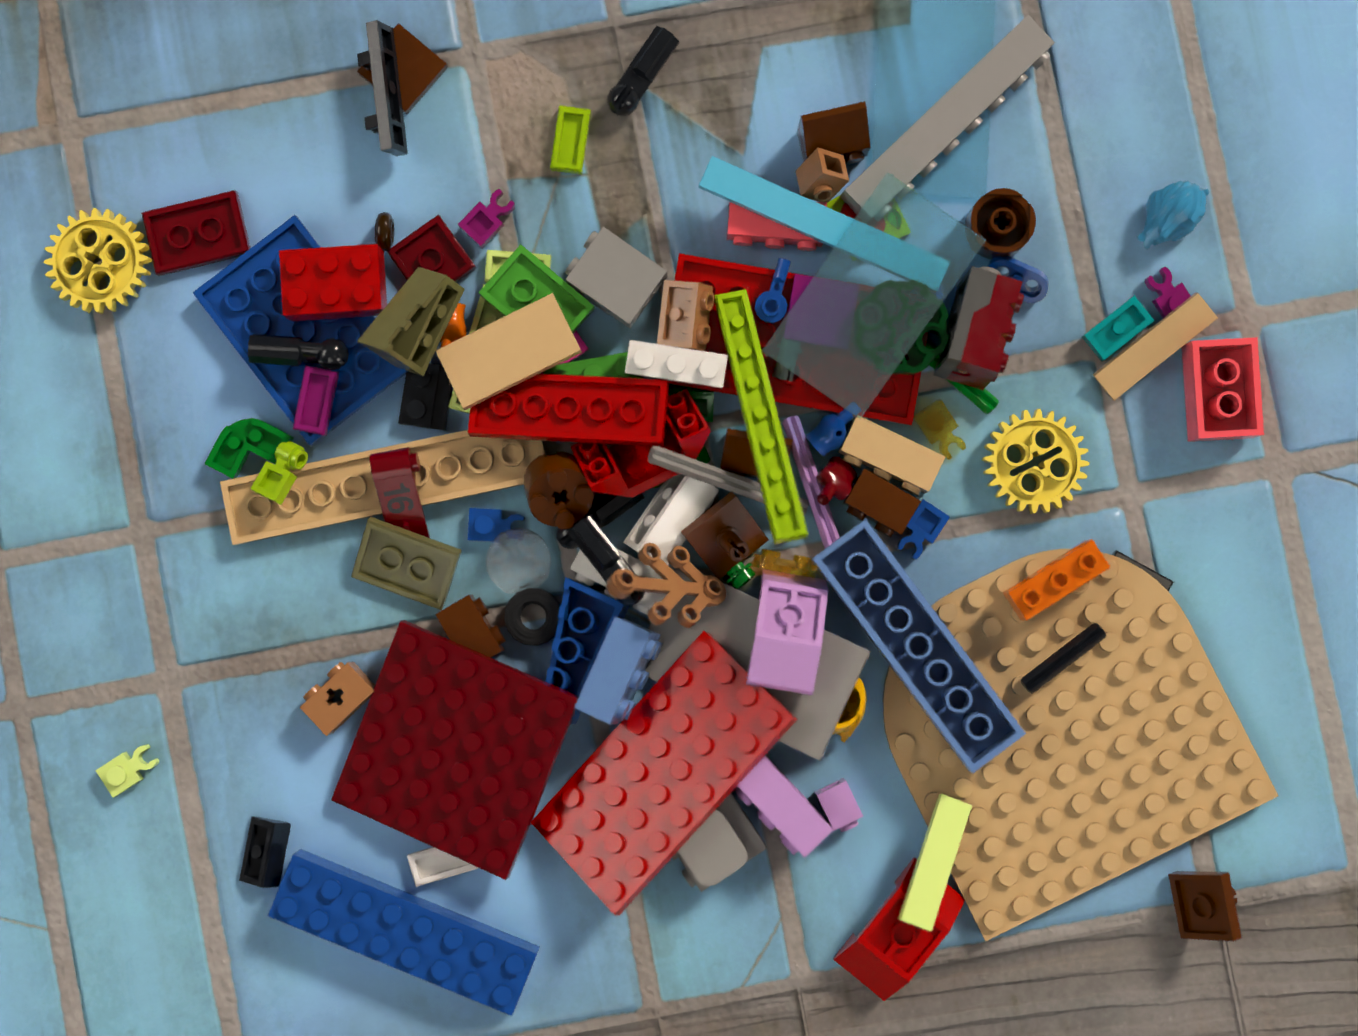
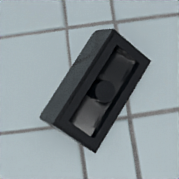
[239,816,291,888]

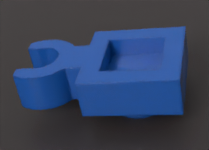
[897,499,950,560]
[468,508,525,542]

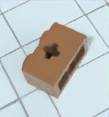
[299,661,375,736]

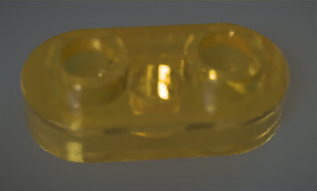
[752,549,818,579]

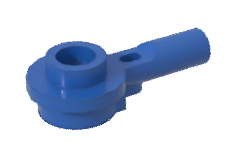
[755,258,791,323]

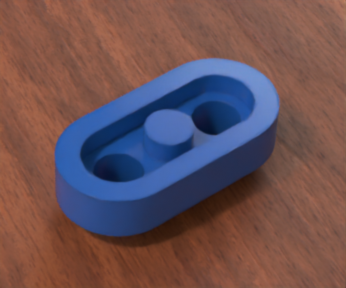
[987,256,1049,303]

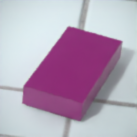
[293,365,339,436]

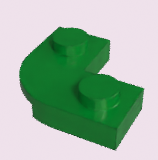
[204,418,294,479]

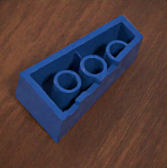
[545,577,630,724]

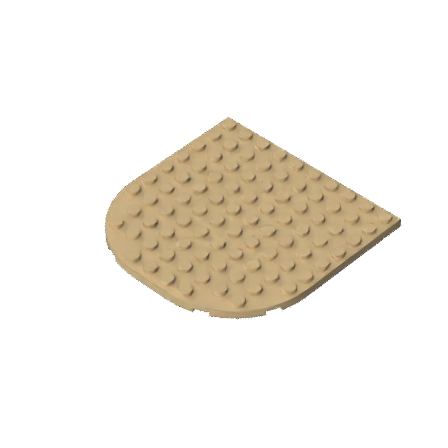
[882,549,1278,941]

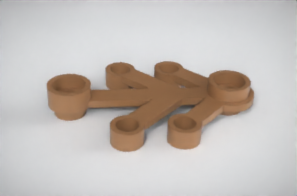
[606,543,726,628]

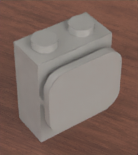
[565,227,667,329]
[672,792,767,892]

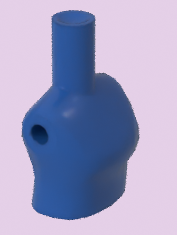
[806,401,862,457]

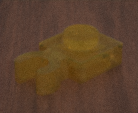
[913,399,966,460]

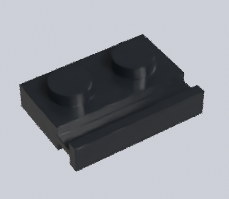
[398,363,453,431]

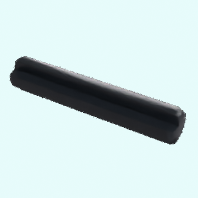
[1021,623,1106,693]

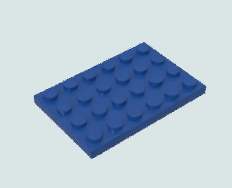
[193,215,407,446]

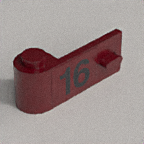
[370,447,430,538]

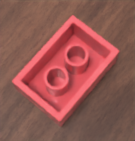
[1182,337,1264,442]

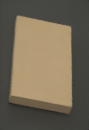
[436,293,582,410]

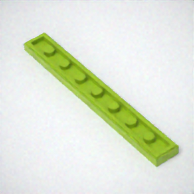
[714,289,808,545]

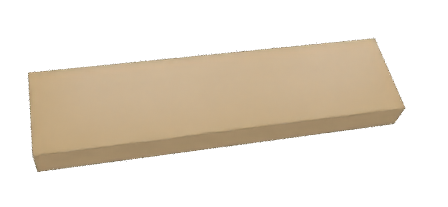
[1093,293,1218,401]

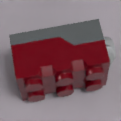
[934,266,1024,390]

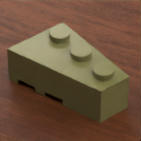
[357,267,465,376]

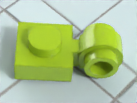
[250,441,308,505]

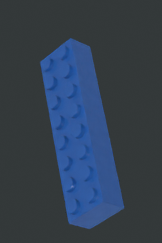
[268,849,540,1016]

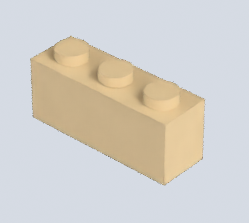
[838,415,946,496]

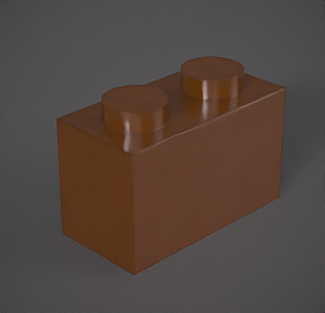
[842,468,921,538]
[435,594,506,658]

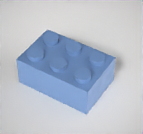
[574,616,663,724]

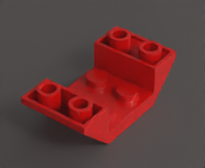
[571,388,711,498]
[833,857,965,1001]

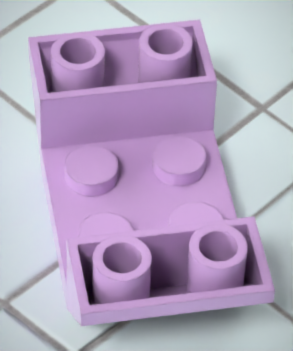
[747,569,828,695]

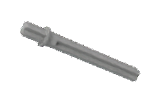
[648,446,809,516]

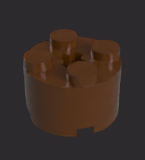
[965,188,1036,260]
[524,451,594,529]

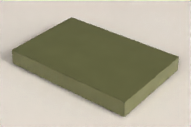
[351,517,462,610]

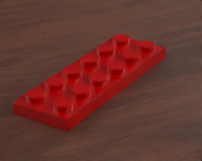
[467,374,669,447]

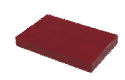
[141,190,250,276]

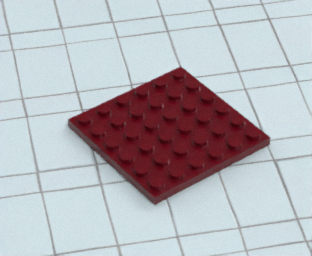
[331,620,579,880]

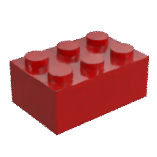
[279,244,387,321]

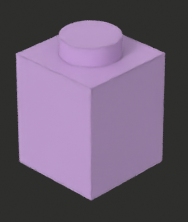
[815,778,863,832]

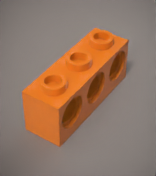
[1003,539,1110,621]

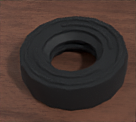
[504,588,560,646]

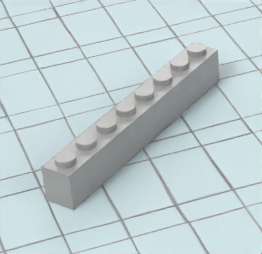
[840,15,1055,224]

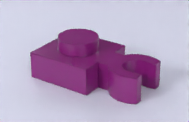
[458,189,515,248]
[1144,267,1191,318]

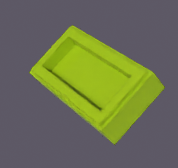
[550,105,591,175]

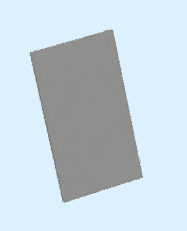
[645,568,871,761]

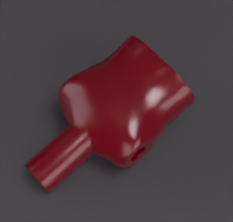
[816,456,857,505]

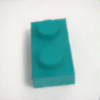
[1082,295,1155,362]

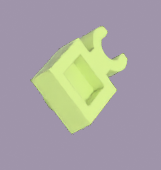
[95,744,160,798]

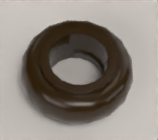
[375,212,394,252]

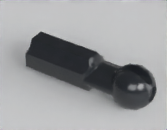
[607,26,679,116]
[248,334,349,370]
[555,493,645,549]
[568,516,645,606]

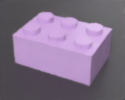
[735,755,833,858]

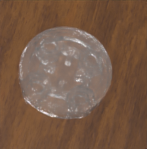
[486,528,551,594]

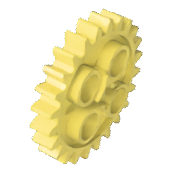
[43,208,152,314]
[982,409,1090,514]

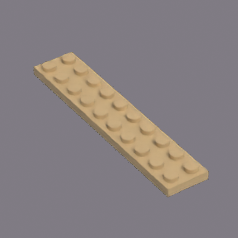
[220,430,545,545]

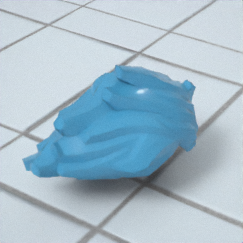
[1137,181,1209,249]

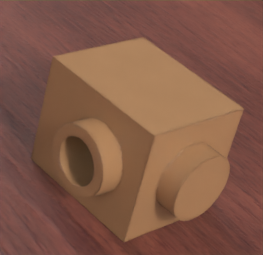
[796,147,849,203]

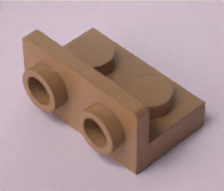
[657,280,714,351]

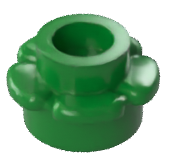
[726,561,756,589]

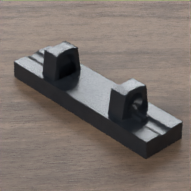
[357,20,408,156]

